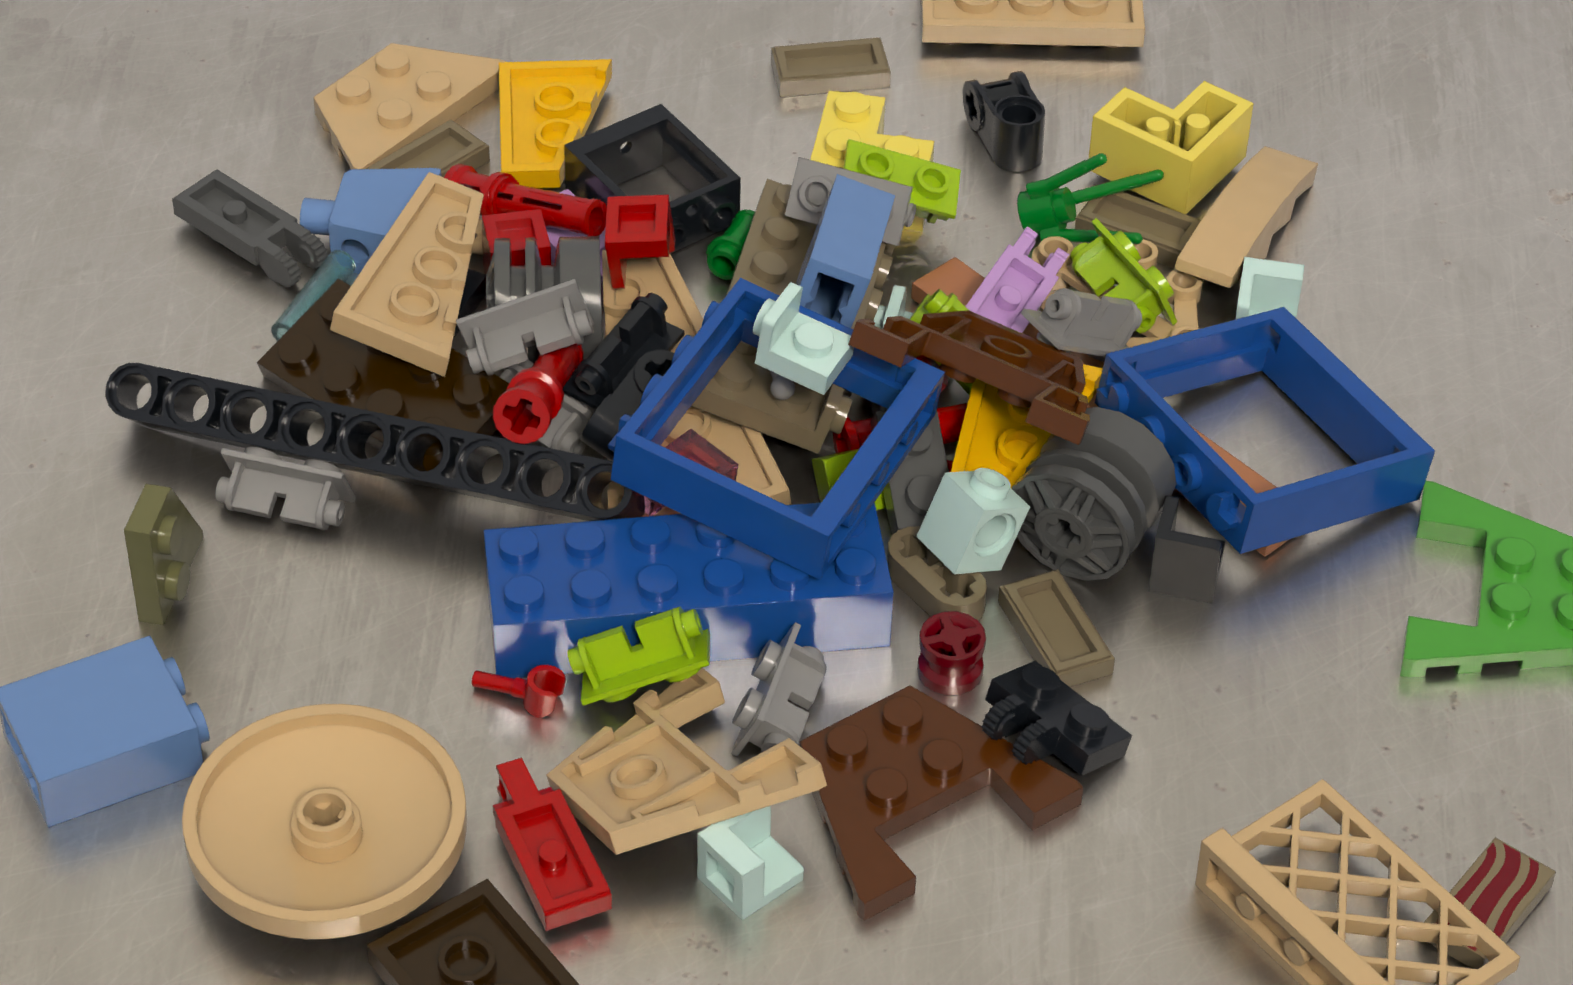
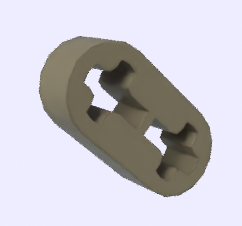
[887,526,987,621]

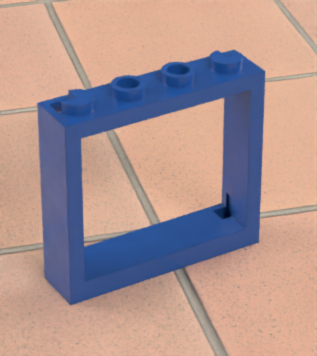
[608,278,945,580]
[1094,307,1435,554]

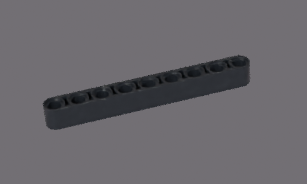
[105,363,649,521]

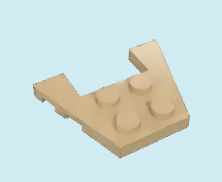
[546,668,827,855]

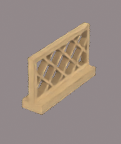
[1195,779,1520,985]

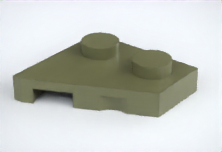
[124,484,203,626]

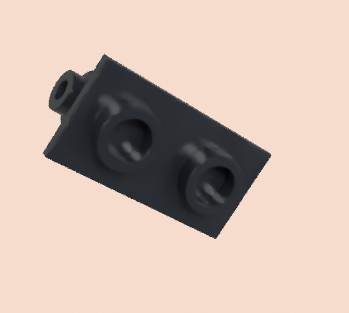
[563,293,685,409]

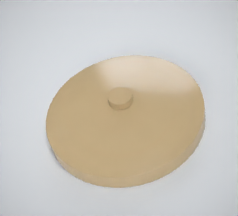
[182,704,467,939]

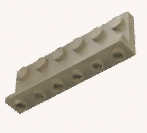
[691,178,896,454]

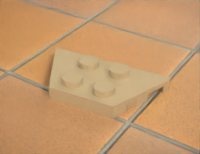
[313,43,506,170]

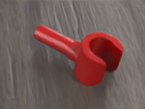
[472,665,566,718]

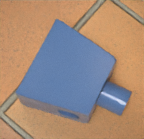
[300,168,442,274]

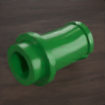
[706,209,755,280]

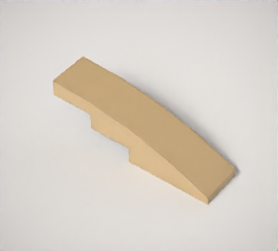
[1174,146,1318,288]

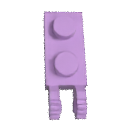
[965,227,1070,333]

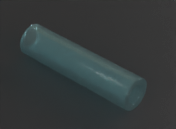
[271,250,356,341]

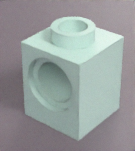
[916,468,1030,575]

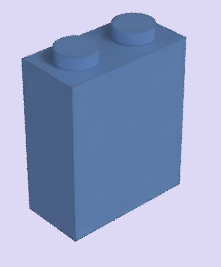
[796,174,895,328]
[0,636,210,828]

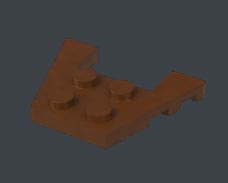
[848,310,1090,445]
[800,685,1083,921]

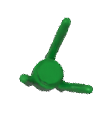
[1017,153,1164,244]

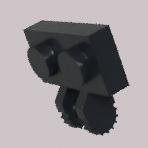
[981,661,1132,776]

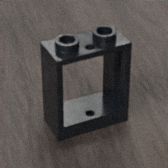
[564,104,741,254]

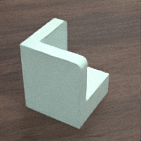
[1235,257,1305,320]
[697,806,804,920]

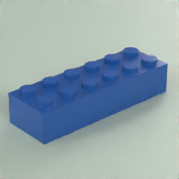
[484,502,894,678]

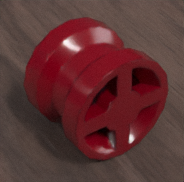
[917,611,986,696]

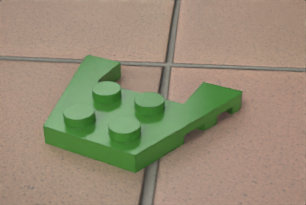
[1400,481,1573,678]

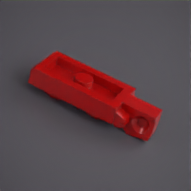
[492,757,612,931]

